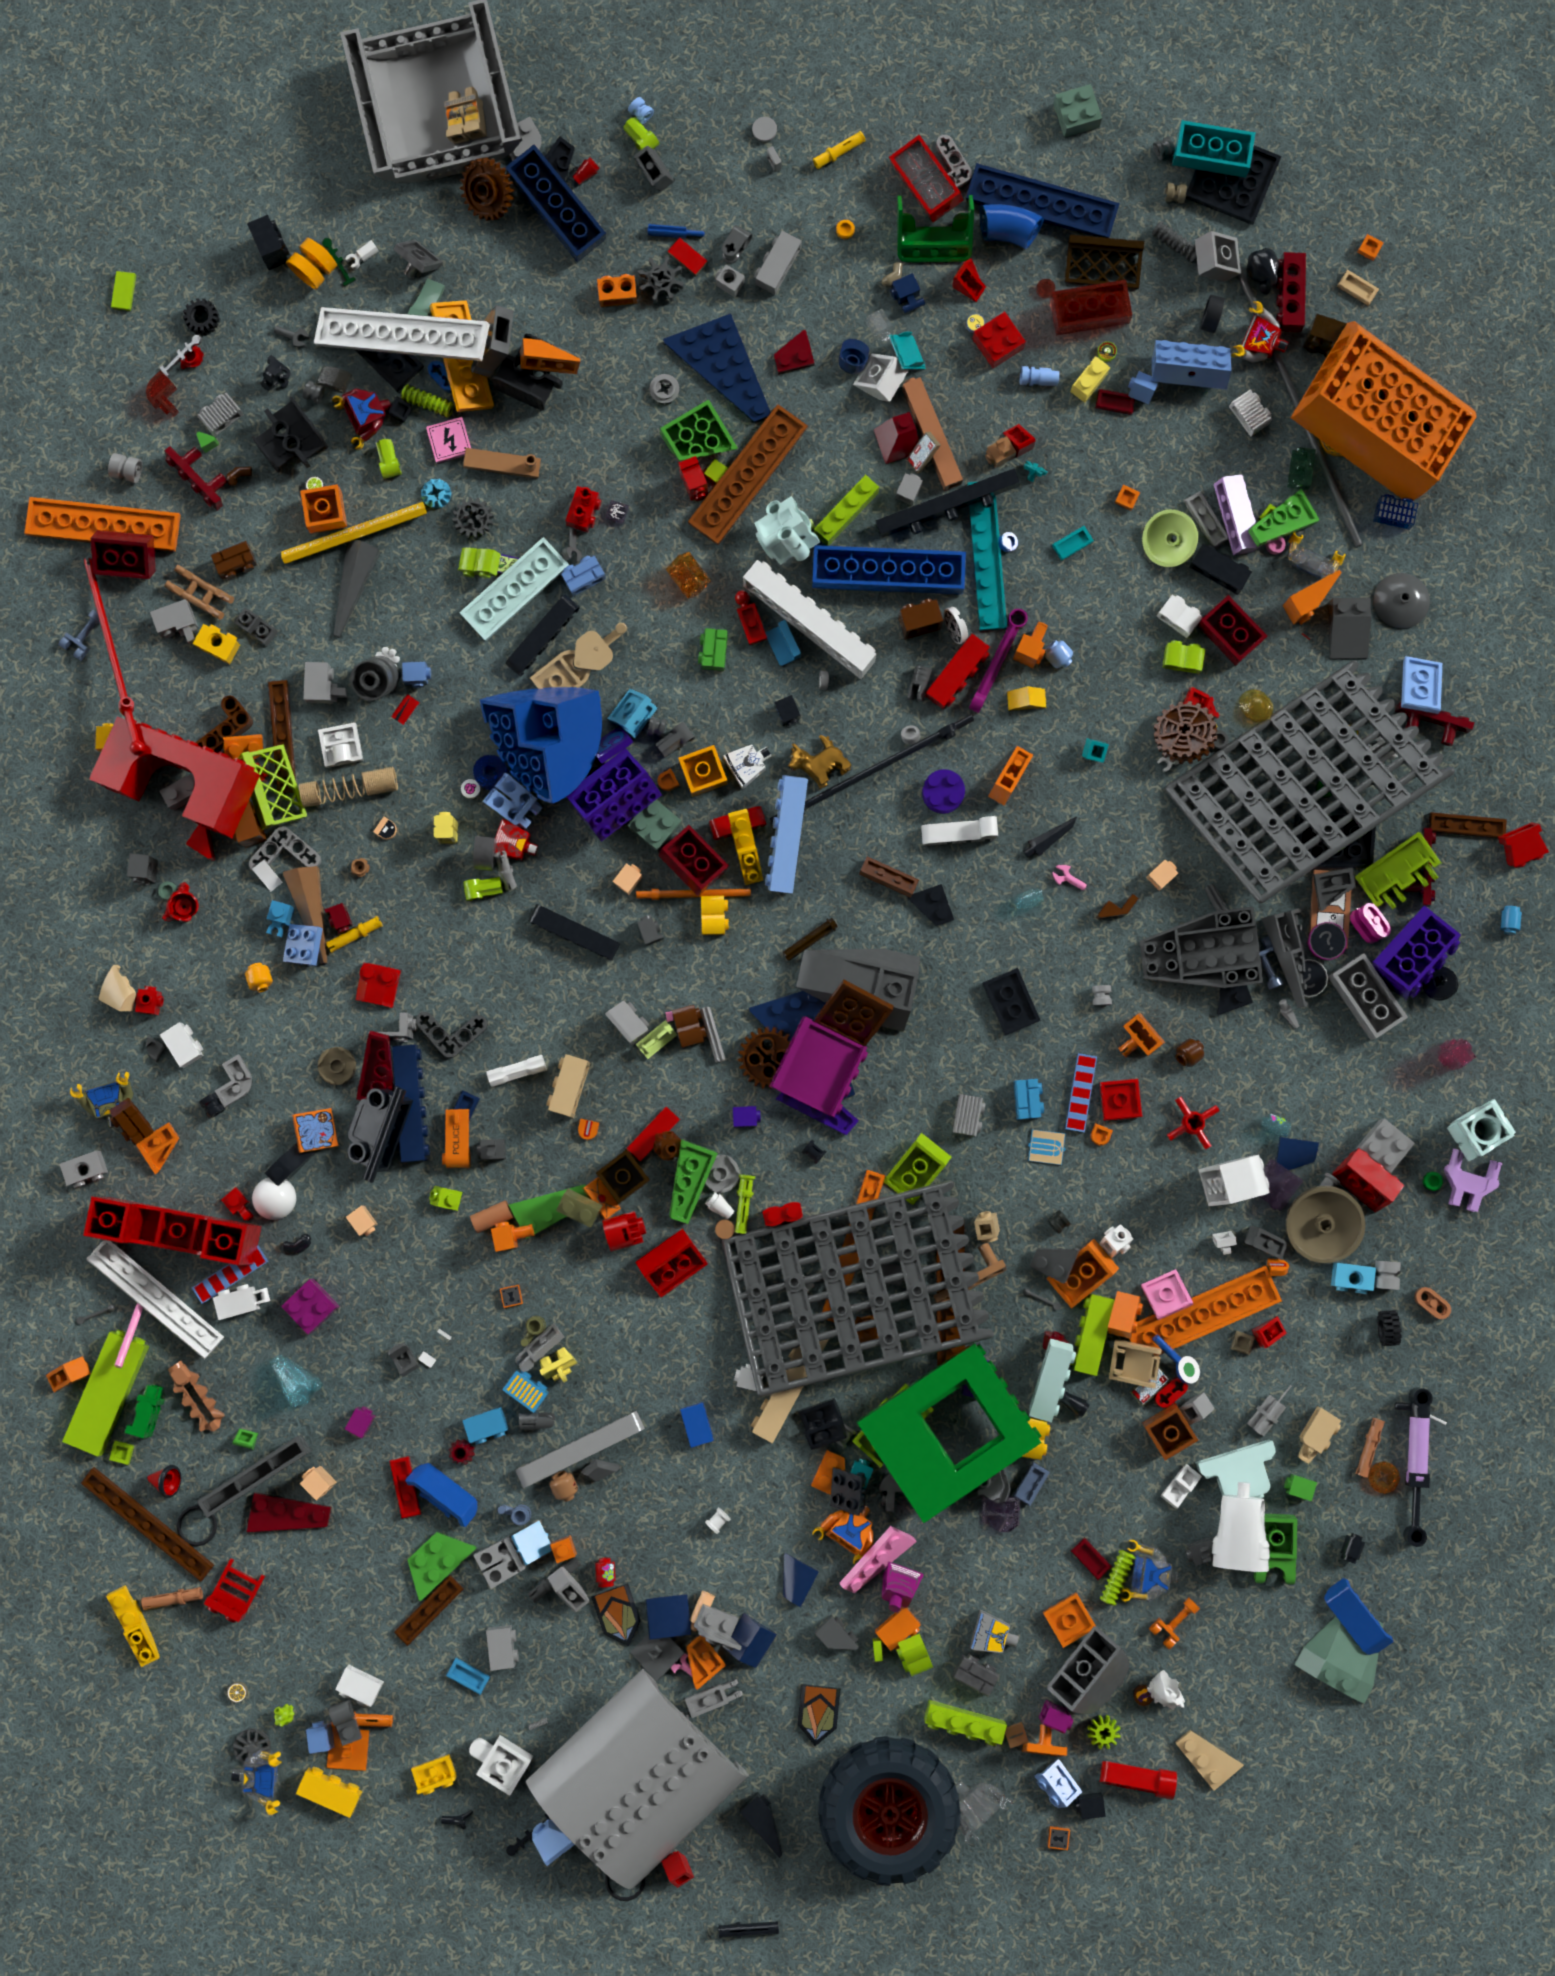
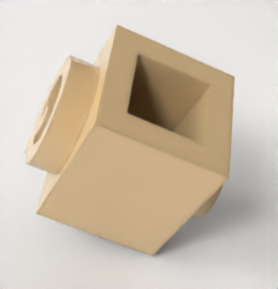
[974,1211,1000,1243]

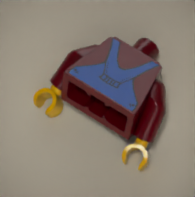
[332,388,391,450]

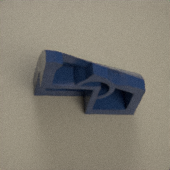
[1274,1137,1319,1175]
[783,1553,819,1608]

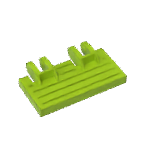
[1355,832,1442,909]

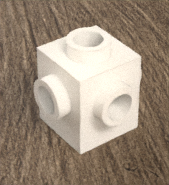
[1099,1224,1133,1259]

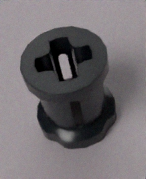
[801,1140,827,1164]

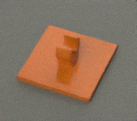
[327,1728,369,1771]

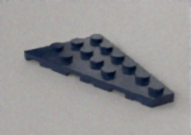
[663,313,771,423]
[749,991,855,1099]

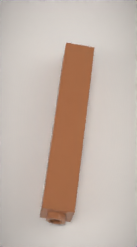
[902,377,963,491]

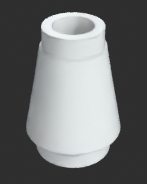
[705,1192,734,1219]

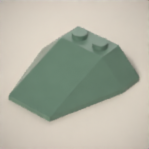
[1294,1616,1383,1704]

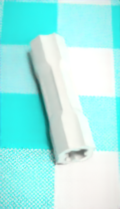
[486,1055,547,1087]

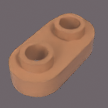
[1414,1287,1451,1319]

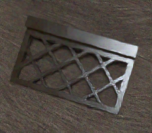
[1065,235,1145,289]

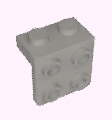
[378,1013,417,1042]

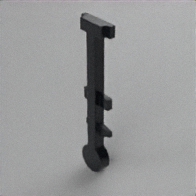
[506,1814,551,1856]

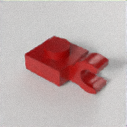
[221,1187,254,1221]

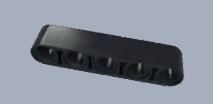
[506,595,580,677]
[528,904,620,961]

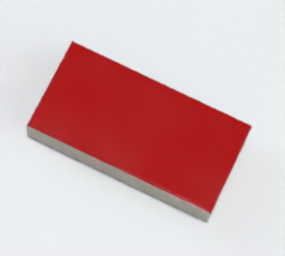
[667,237,708,277]

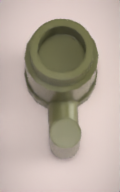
[521,1316,546,1347]

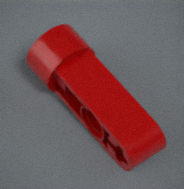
[1099,1761,1177,1800]

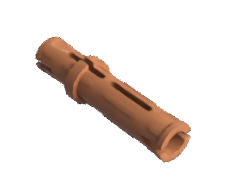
[1355,1417,1385,1478]
[141,1587,203,1610]

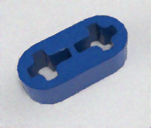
[428,361,452,393]

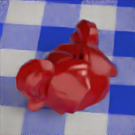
[162,882,199,922]

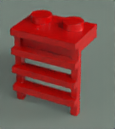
[204,1558,265,1623]

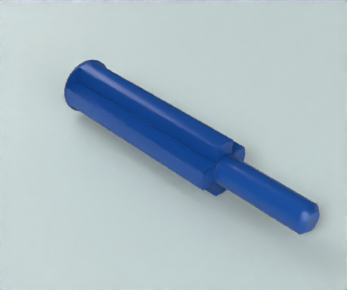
[647,224,705,238]

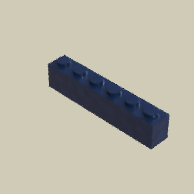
[392,1044,430,1163]

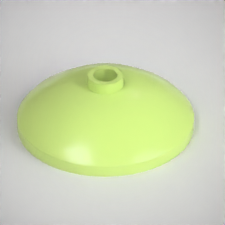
[1142,509,1198,567]

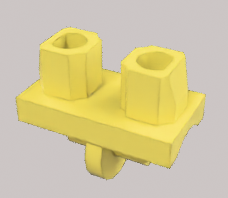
[539,1347,577,1383]

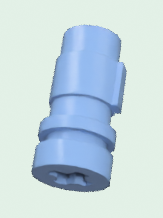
[1019,366,1059,386]

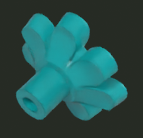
[1023,461,1048,482]

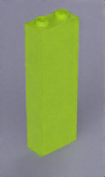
[62,1329,149,1457]

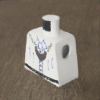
[723,745,771,789]

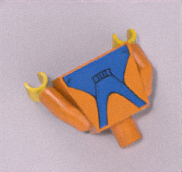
[812,1505,874,1564]

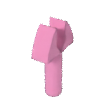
[1052,865,1087,890]
[671,1653,692,1677]

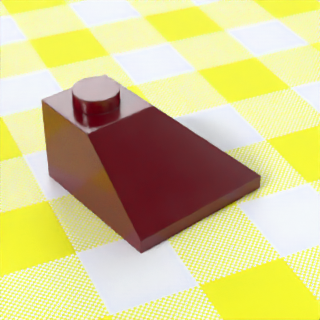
[873,412,919,464]

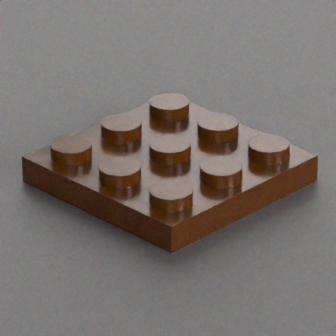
[814,979,894,1046]

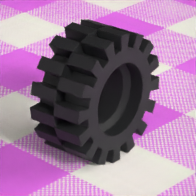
[183,298,220,336]
[1377,1310,1402,1346]

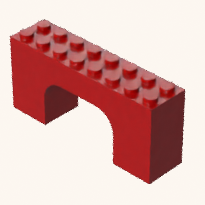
[89,716,260,838]
[83,1196,262,1265]

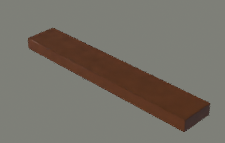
[268,680,296,794]

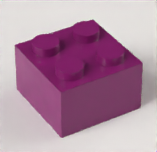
[281,1279,340,1335]

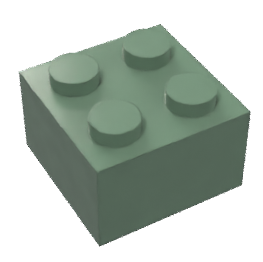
[1053,84,1102,138]
[628,800,682,853]

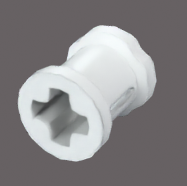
[705,1507,731,1534]

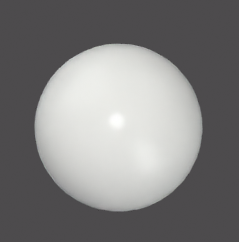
[252,1177,296,1220]

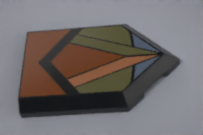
[591,1583,641,1646]
[797,1684,841,1746]

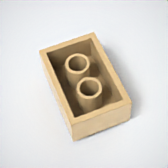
[546,1054,591,1118]

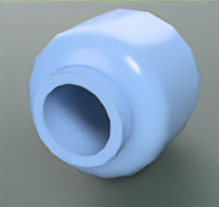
[1045,640,1073,668]

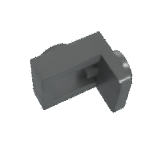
[387,1342,420,1377]

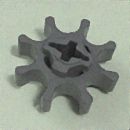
[638,256,684,303]

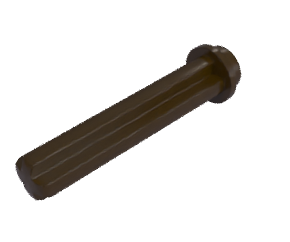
[783,918,838,961]

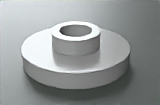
[752,117,777,142]

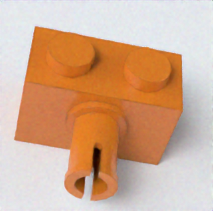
[1118,1013,1165,1057]
[491,1222,534,1252]

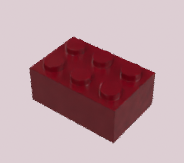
[90,530,156,579]
[1197,595,1267,666]
[659,825,729,897]

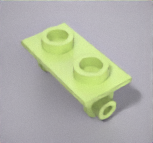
[636,1020,677,1059]

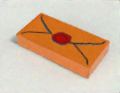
[582,1177,621,1219]

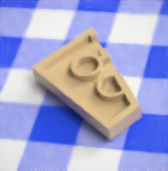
[1175,1730,1244,1791]

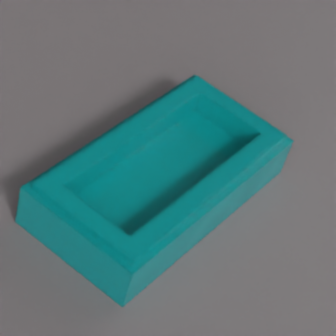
[1052,526,1094,561]

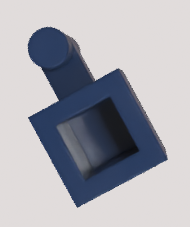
[890,273,925,314]

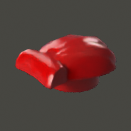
[180,346,204,369]

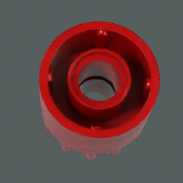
[602,1211,647,1252]

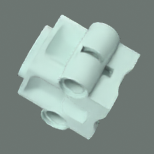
[754,496,820,565]
[1447,1099,1516,1161]

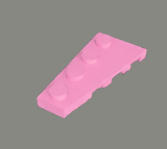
[840,1526,917,1593]

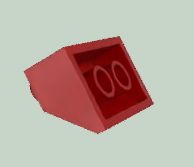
[1331,1148,1404,1213]
[635,1228,708,1298]

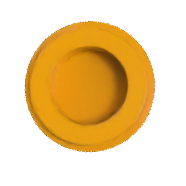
[836,220,855,240]

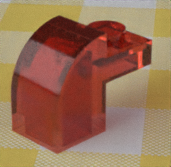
[146,370,179,417]

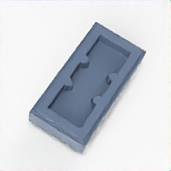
[1013,1461,1050,1506]

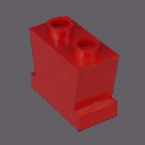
[678,456,708,501]
[1498,822,1549,868]

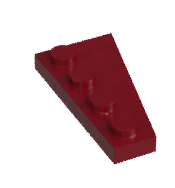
[356,1031,394,1101]

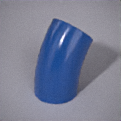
[979,204,1044,249]

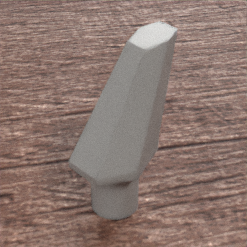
[1279,999,1299,1028]

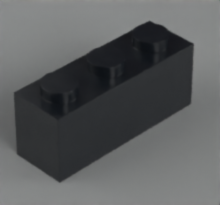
[1189,544,1252,595]

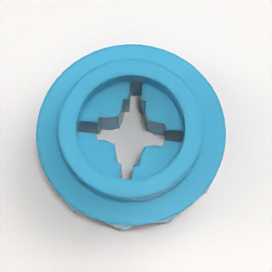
[421,479,451,509]

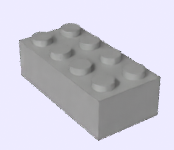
[1328,953,1408,1040]

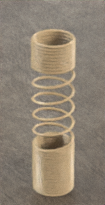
[299,767,398,807]

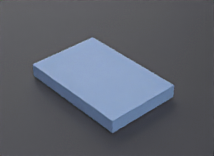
[1401,656,1442,714]

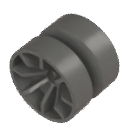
[350,656,399,701]

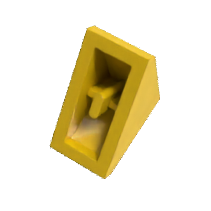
[1007,686,1046,711]

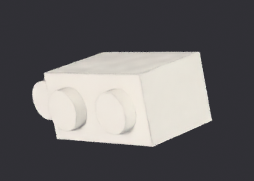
[213,1284,270,1320]

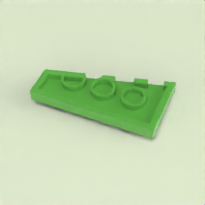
[1248,488,1319,547]
[669,1139,718,1224]
[508,1184,588,1239]

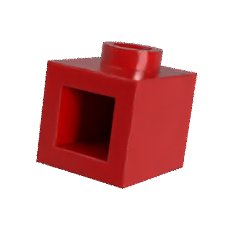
[661,1851,694,1888]

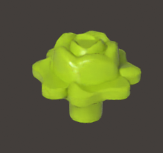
[274,1704,294,1727]

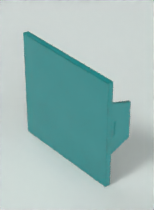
[888,332,926,370]

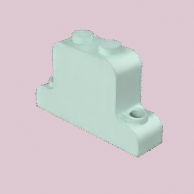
[1195,1439,1275,1498]

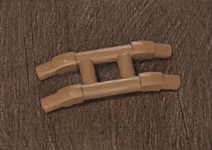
[164,564,234,620]

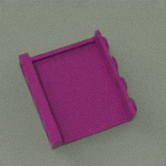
[769,1017,868,1117]

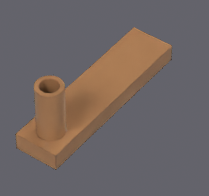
[463,448,541,478]
[933,1243,1007,1303]

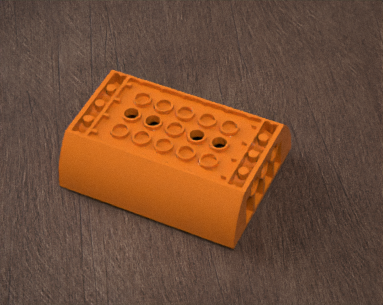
[1290,321,1476,503]

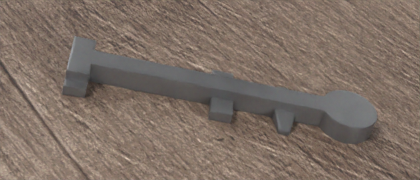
[160,335,202,377]

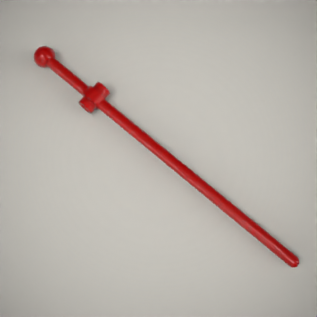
[84,557,145,755]

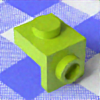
[429,1186,462,1211]

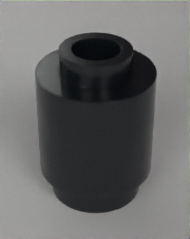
[1340,1533,1366,1564]

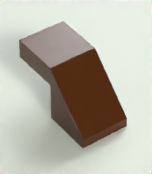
[1096,894,1139,920]

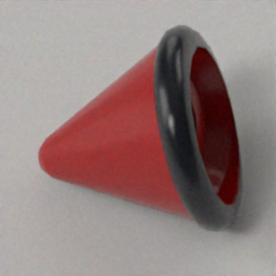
[147,1465,182,1498]

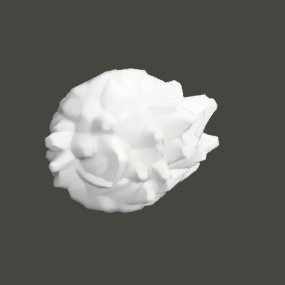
[1147,1670,1185,1710]

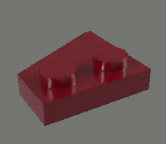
[774,329,815,374]

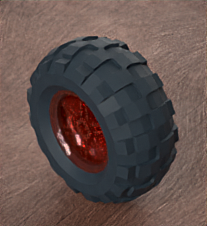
[818,1736,961,1886]

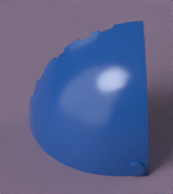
[480,687,602,804]

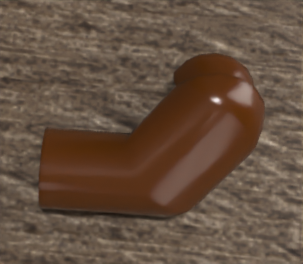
[226,466,252,486]

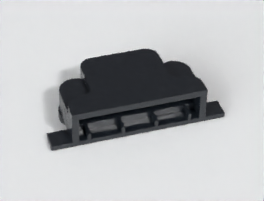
[348,1086,413,1183]

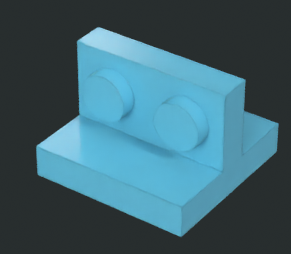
[607,689,657,738]

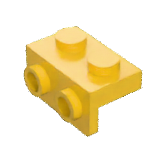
[411,1754,457,1795]

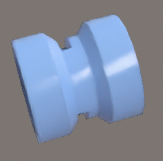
[628,97,654,124]

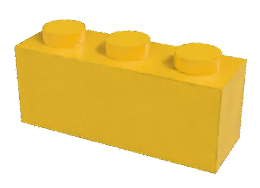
[296,1767,363,1818]

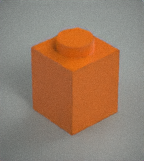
[550,1535,577,1563]

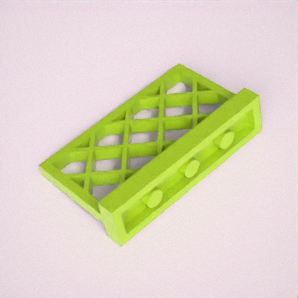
[237,744,307,830]

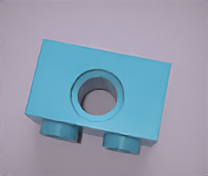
[1331,1262,1376,1294]

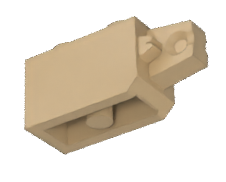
[1297,1406,1341,1464]

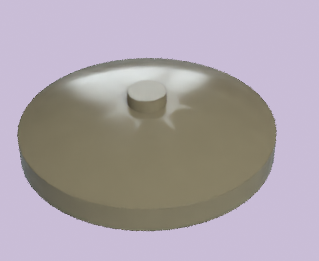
[1286,1186,1365,1263]

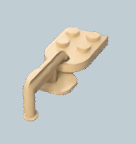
[530,623,627,689]

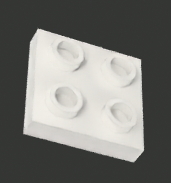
[318,723,364,768]

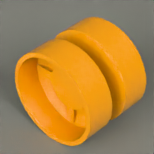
[286,237,337,290]

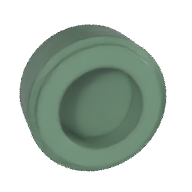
[158,881,177,901]

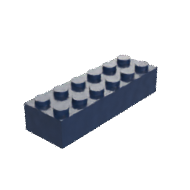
[505,144,606,263]

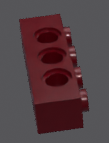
[1276,252,1306,332]

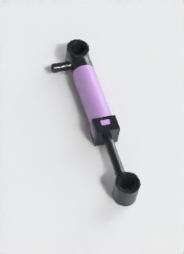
[1394,1387,1433,1547]

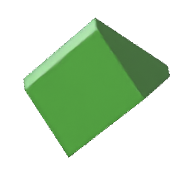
[196,432,219,453]
[233,1428,258,1450]

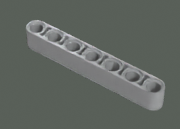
[515,1411,645,1488]

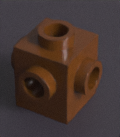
[654,1131,681,1161]

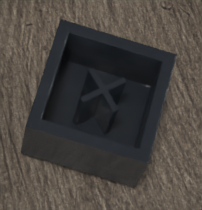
[247,215,290,270]

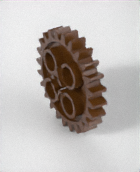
[738,1026,791,1089]

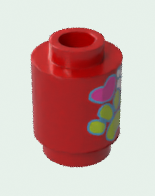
[595,1557,616,1587]

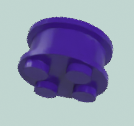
[922,769,965,814]

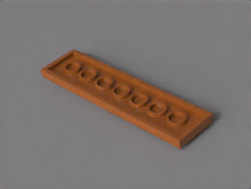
[688,404,808,545]

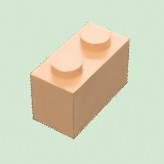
[300,1466,337,1500]

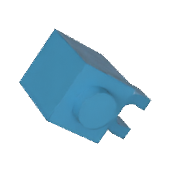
[266,900,294,938]

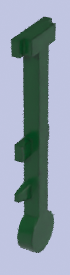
[322,238,356,286]

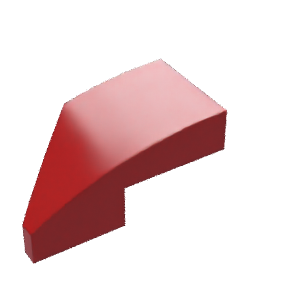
[1183,687,1219,719]

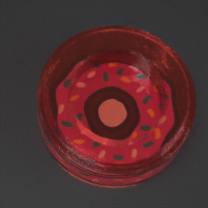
[1036,279,1055,299]

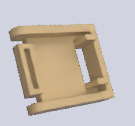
[1109,1339,1162,1388]

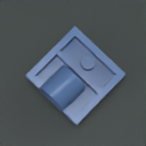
[283,924,323,966]

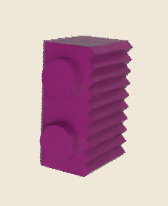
[1039,1700,1073,1734]

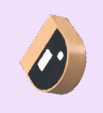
[373,817,397,840]

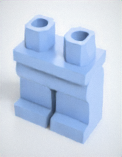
[482,773,542,829]

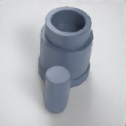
[498,1504,532,1526]

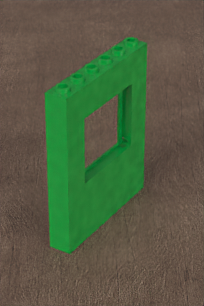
[856,1343,1041,1523]

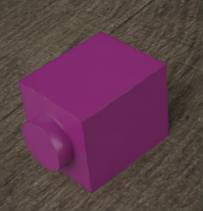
[345,1406,376,1438]

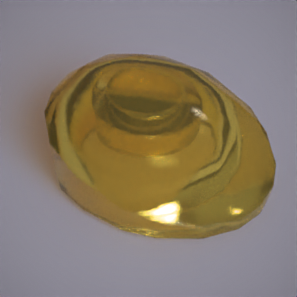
[1239,689,1273,722]

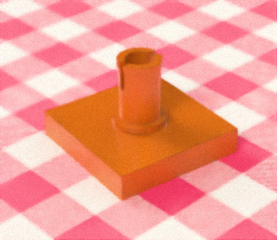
[1022,1724,1067,1757]

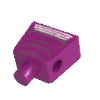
[882,1562,924,1612]

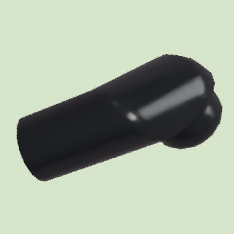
[283,1234,311,1253]

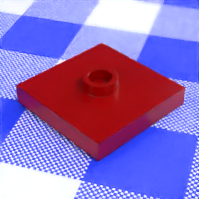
[1099,1079,1142,1121]

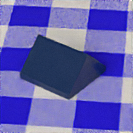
[725,1613,777,1668]

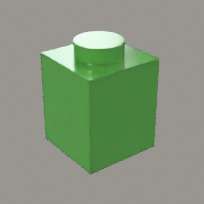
[1284,1474,1317,1501]

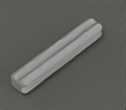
[700,1007,725,1063]

